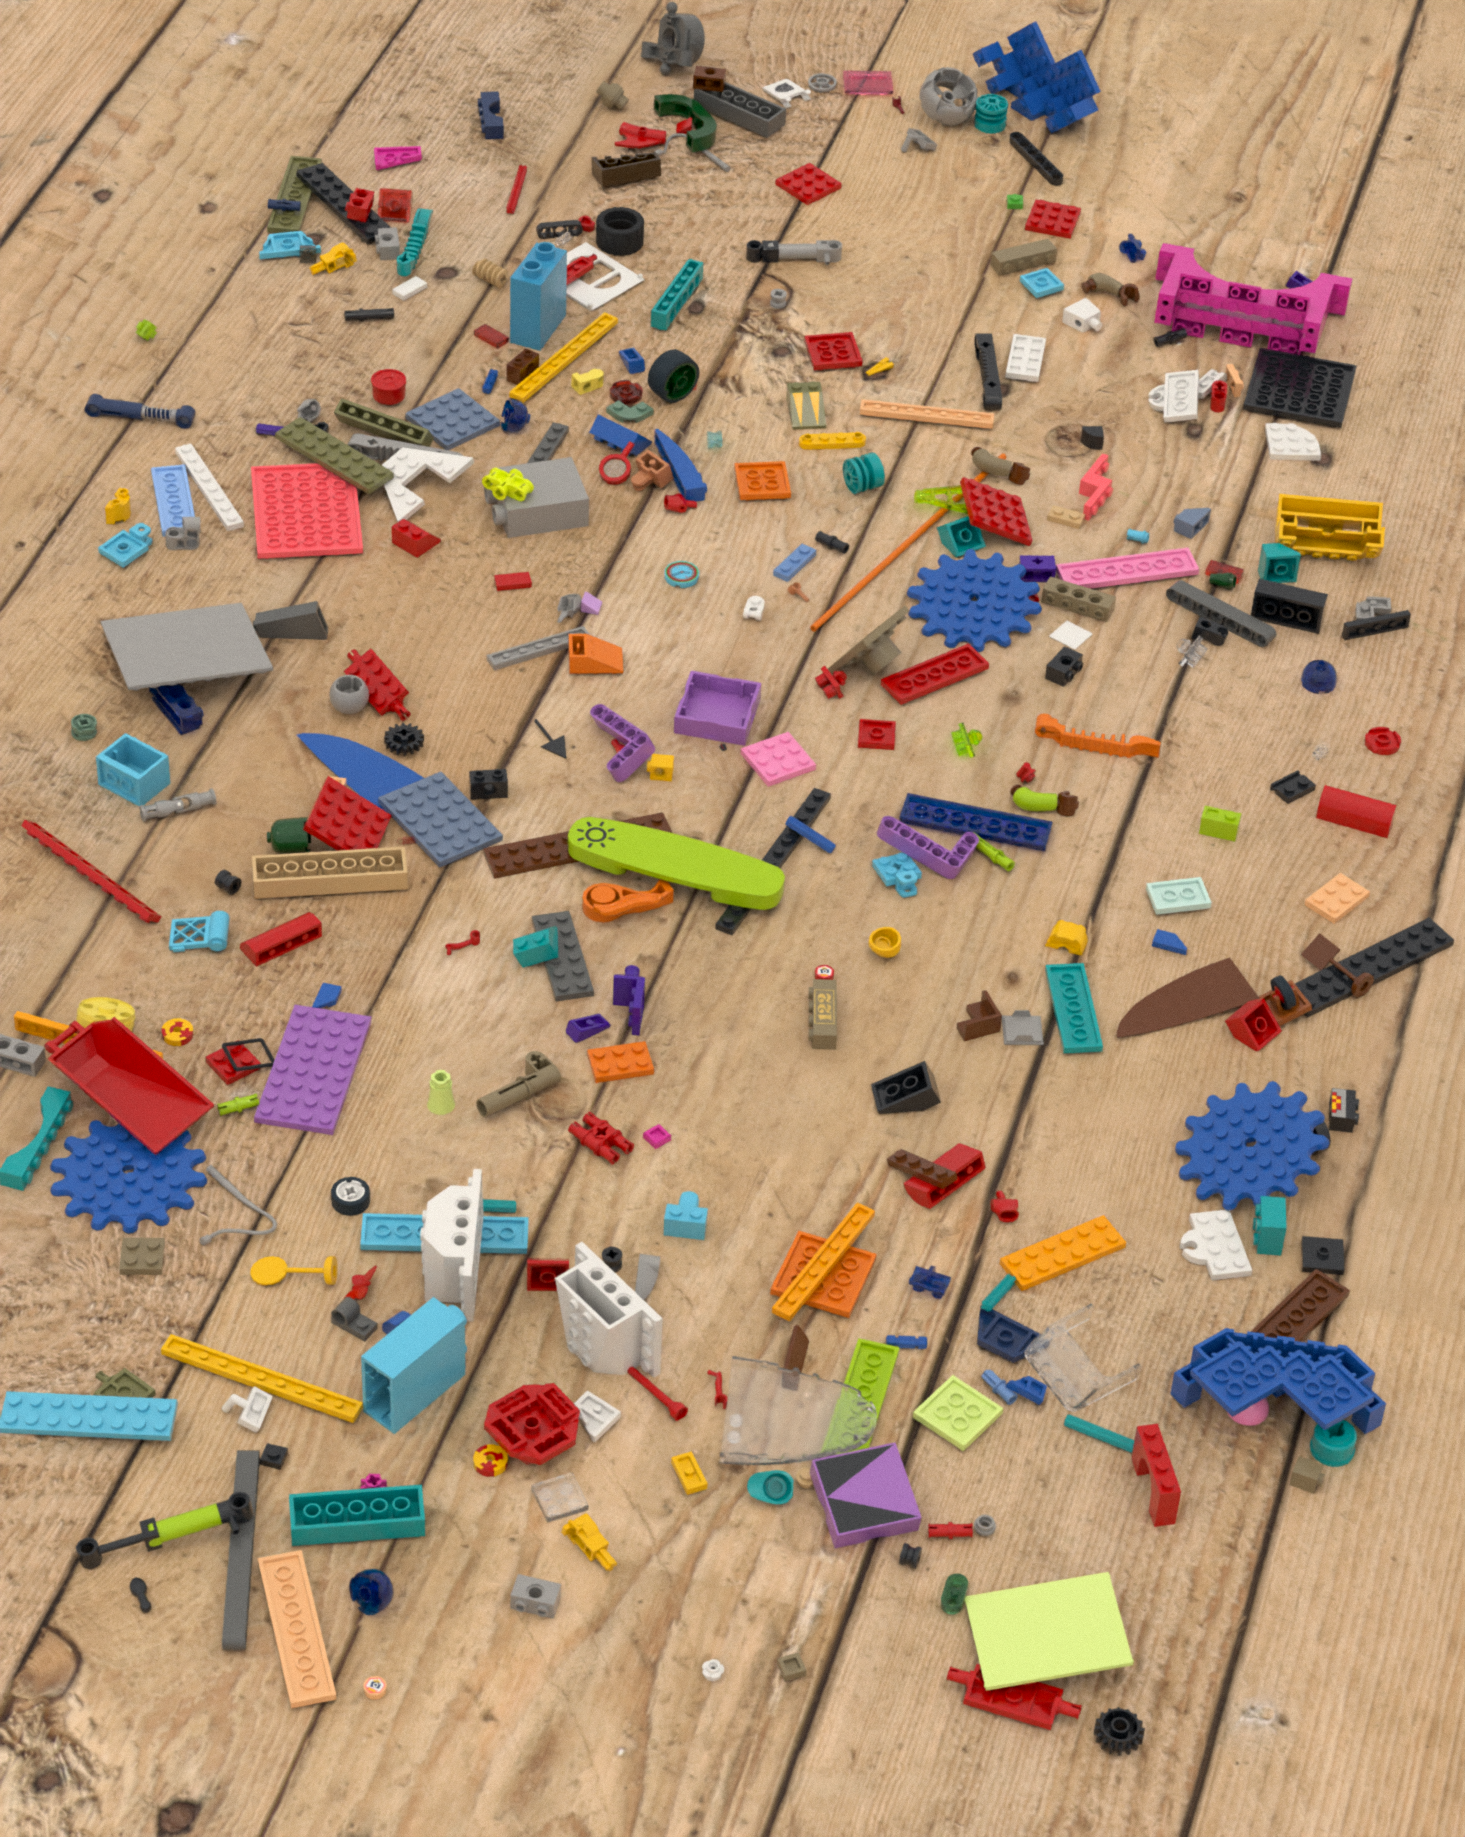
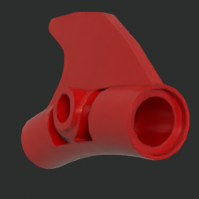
[615,122,667,149]

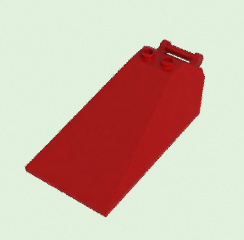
[44,1017,214,1155]

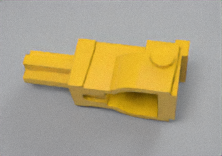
[309,242,357,275]
[561,1513,617,1571]

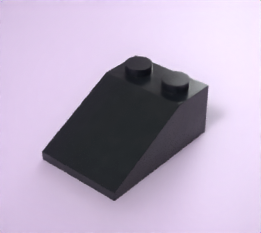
[871,1061,941,1114]

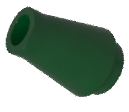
[1209,572,1237,590]

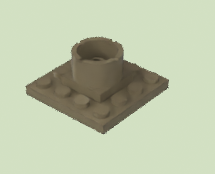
[828,606,910,675]

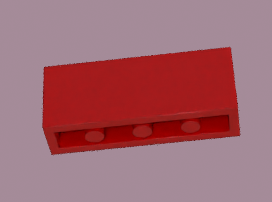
[1316,785,1397,838]
[240,912,322,967]
[903,1143,986,1209]

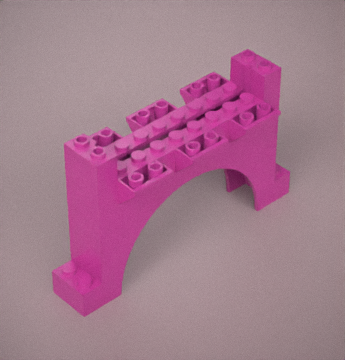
[1154,243,1353,355]

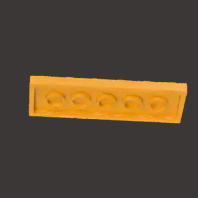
[999,1215,1126,1291]

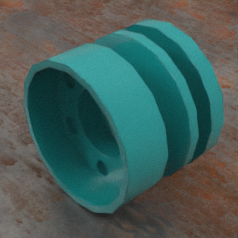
[974,94,1008,134]
[843,452,885,494]

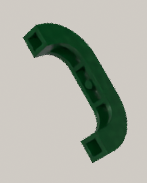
[653,94,717,152]

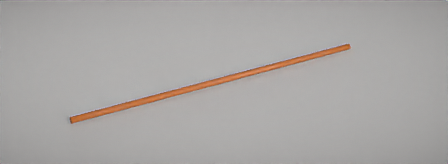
[810,453,1007,632]

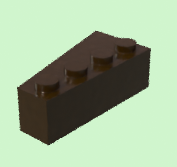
[591,152,661,188]

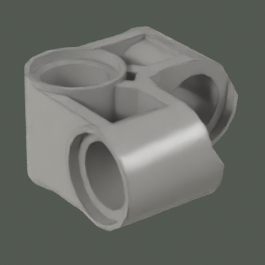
[166,517,200,550]

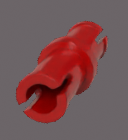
[928,1522,973,1539]

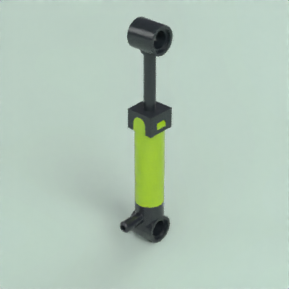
[76,1492,254,1569]

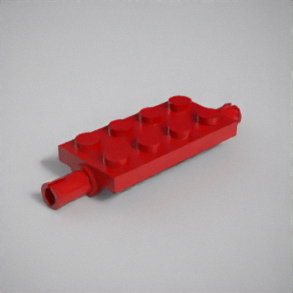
[343,648,411,721]
[946,1664,1082,1730]

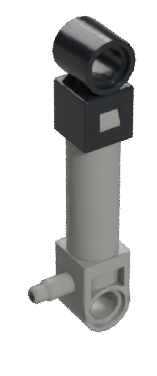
[746,240,842,265]

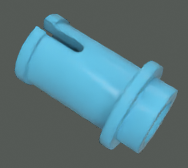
[1127,529,1150,544]

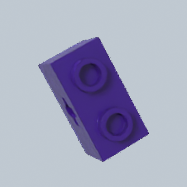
[1019,555,1056,582]

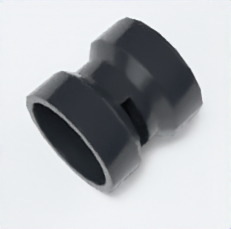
[215,869,242,895]

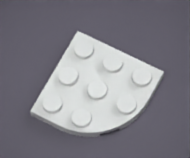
[1265,423,1321,461]

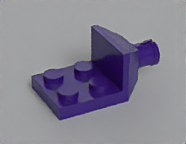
[613,965,645,1036]

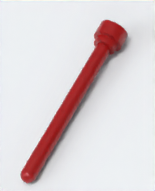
[627,1366,688,1421]

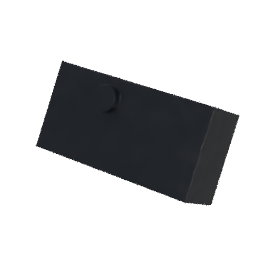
[1251,579,1328,634]

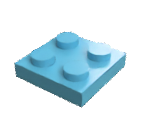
[1020,268,1064,298]

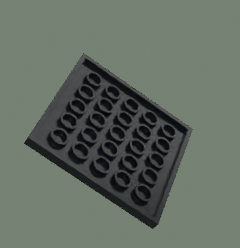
[1243,348,1357,428]

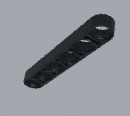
[1009,132,1064,186]

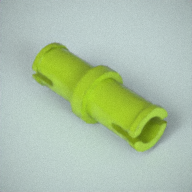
[217,1093,260,1116]

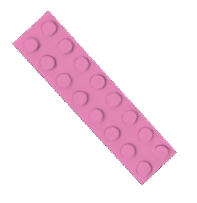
[1056,548,1199,589]

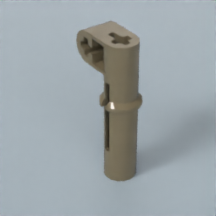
[476,1051,561,1117]

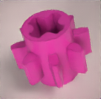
[360,1473,387,1489]

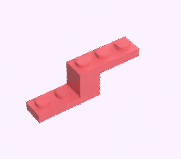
[1079,453,1113,521]

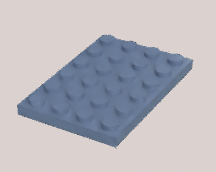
[378,772,503,868]

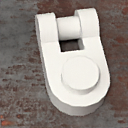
[743,596,765,621]

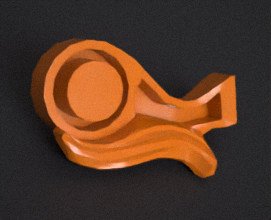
[582,879,674,923]

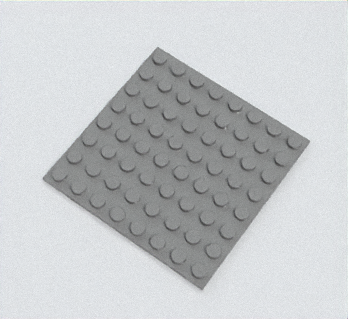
[100,603,273,690]

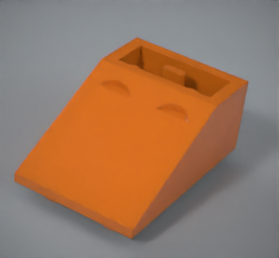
[568,634,623,674]

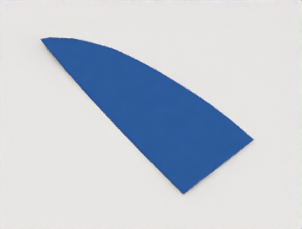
[297,733,424,811]

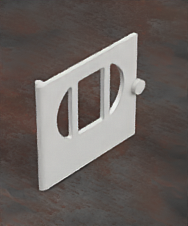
[566,242,645,311]

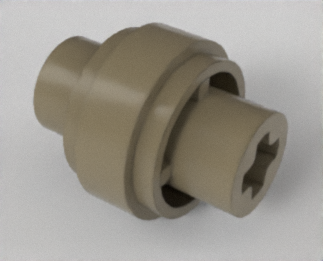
[596,81,629,110]

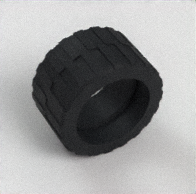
[596,207,644,256]

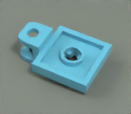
[98,523,152,568]
[872,853,922,898]

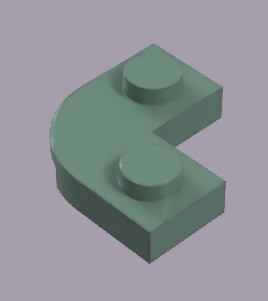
[606,400,654,423]

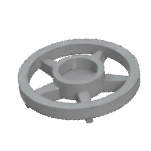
[808,73,837,93]

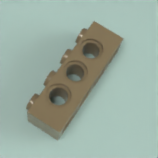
[1041,577,1116,622]

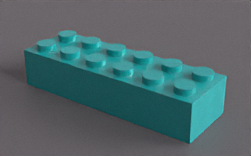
[289,1484,425,1546]

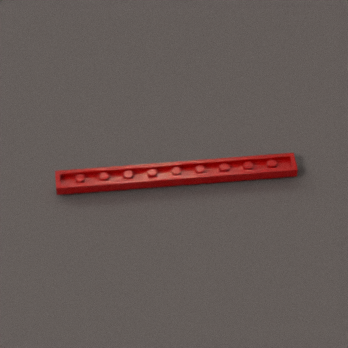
[21,820,162,923]

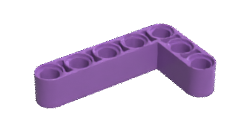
[590,704,655,782]
[877,816,979,879]

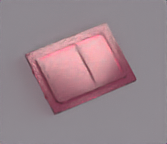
[843,71,893,95]

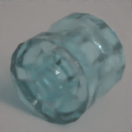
[707,430,723,448]

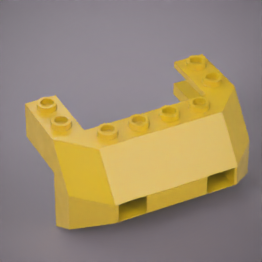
[1275,494,1385,561]

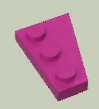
[374,146,422,170]

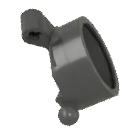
[641,2,705,75]

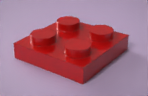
[205,1040,261,1085]

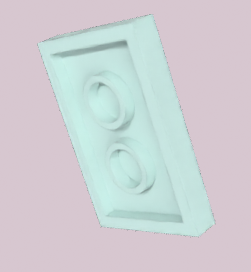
[1146,877,1212,915]

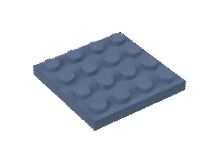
[405,388,500,450]

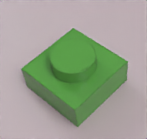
[1007,194,1023,209]

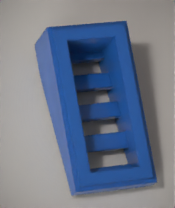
[619,348,645,374]

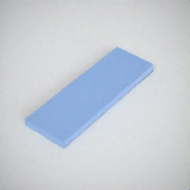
[151,464,195,537]

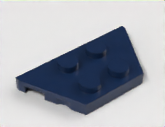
[977,1306,1052,1363]

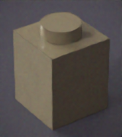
[1290,1456,1325,1494]

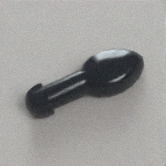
[130,1577,152,1613]

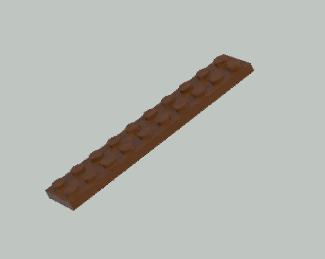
[483,812,673,879]

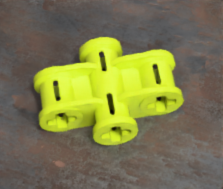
[482,468,534,501]

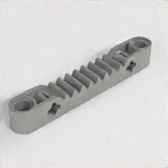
[347,434,463,470]

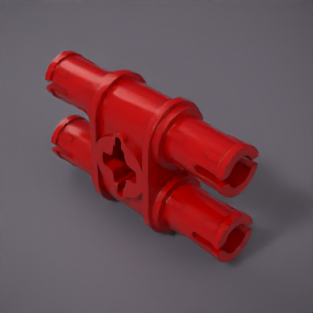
[568,1112,634,1165]

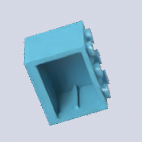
[96,733,170,806]

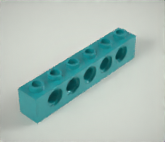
[651,259,704,331]

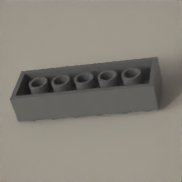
[694,82,786,138]

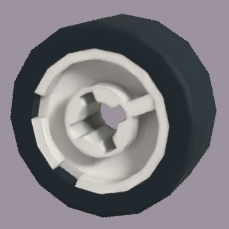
[331,1177,370,1216]

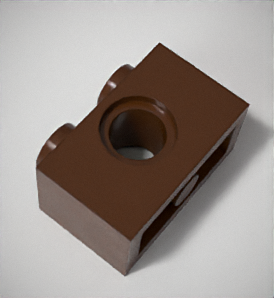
[693,66,726,92]
[506,348,539,385]

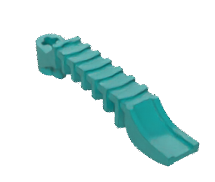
[397,208,433,276]

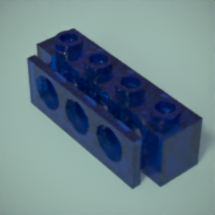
[149,683,204,735]

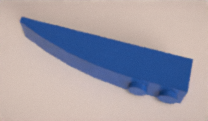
[654,429,707,502]

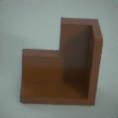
[956,990,1002,1042]

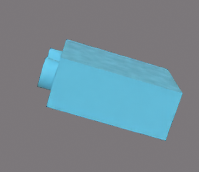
[361,1297,467,1434]

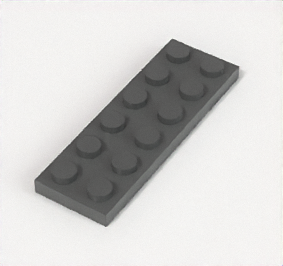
[532,911,594,1002]

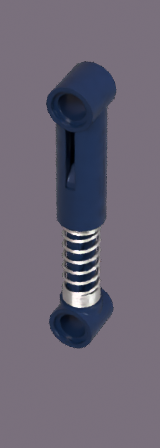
[84,394,196,429]

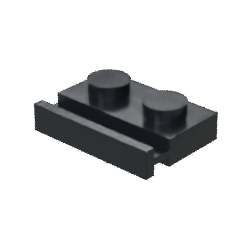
[1270,770,1316,804]

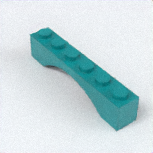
[0,1086,73,1191]

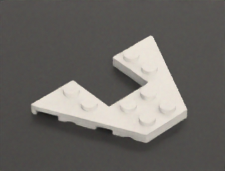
[382,447,475,522]

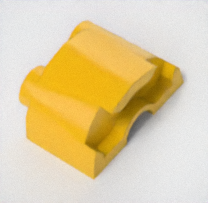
[105,487,131,525]
[1045,920,1088,956]

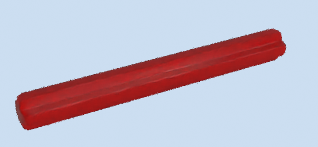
[506,165,527,214]

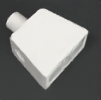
[1062,298,1102,332]

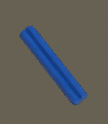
[785,816,836,853]

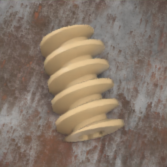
[472,258,508,289]

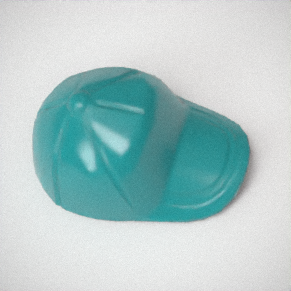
[747,1470,794,1504]

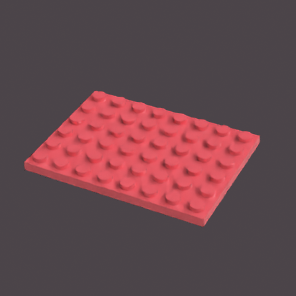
[251,463,363,559]

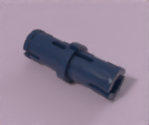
[268,199,301,212]

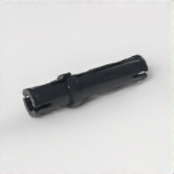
[344,308,394,322]

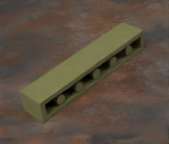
[334,398,434,447]

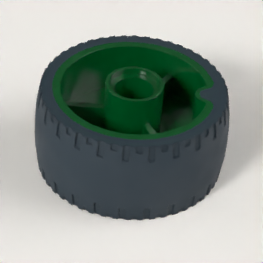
[647,349,699,403]

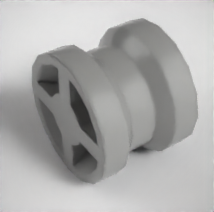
[770,289,787,309]

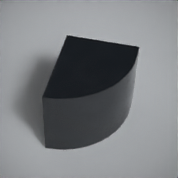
[1081,426,1104,450]

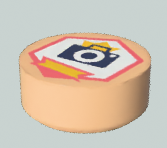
[363,1676,387,1700]

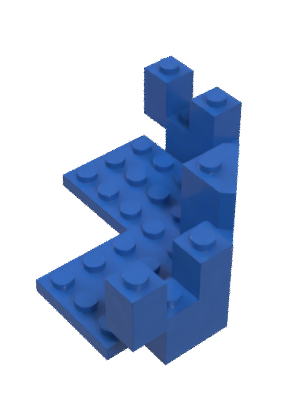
[972,21,1101,133]
[1170,1328,1386,1434]

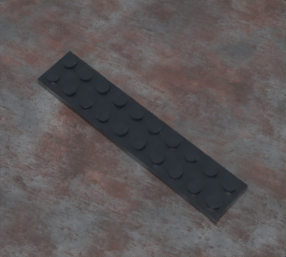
[1295,918,1454,1018]

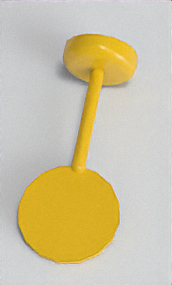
[250,1256,338,1286]

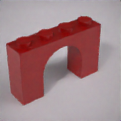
[1131,1423,1181,1527]

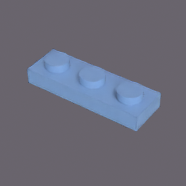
[773,544,817,582]

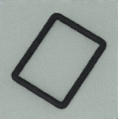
[222,1038,274,1071]

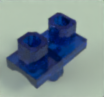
[1119,233,1147,263]
[909,1265,951,1299]

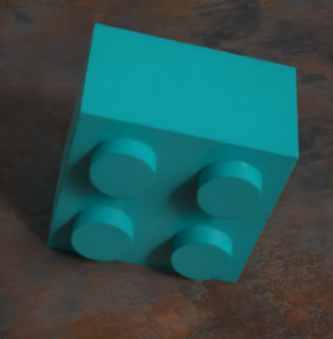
[1252,1196,1287,1256]

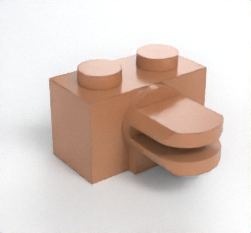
[631,450,674,491]

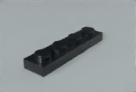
[1342,610,1411,640]

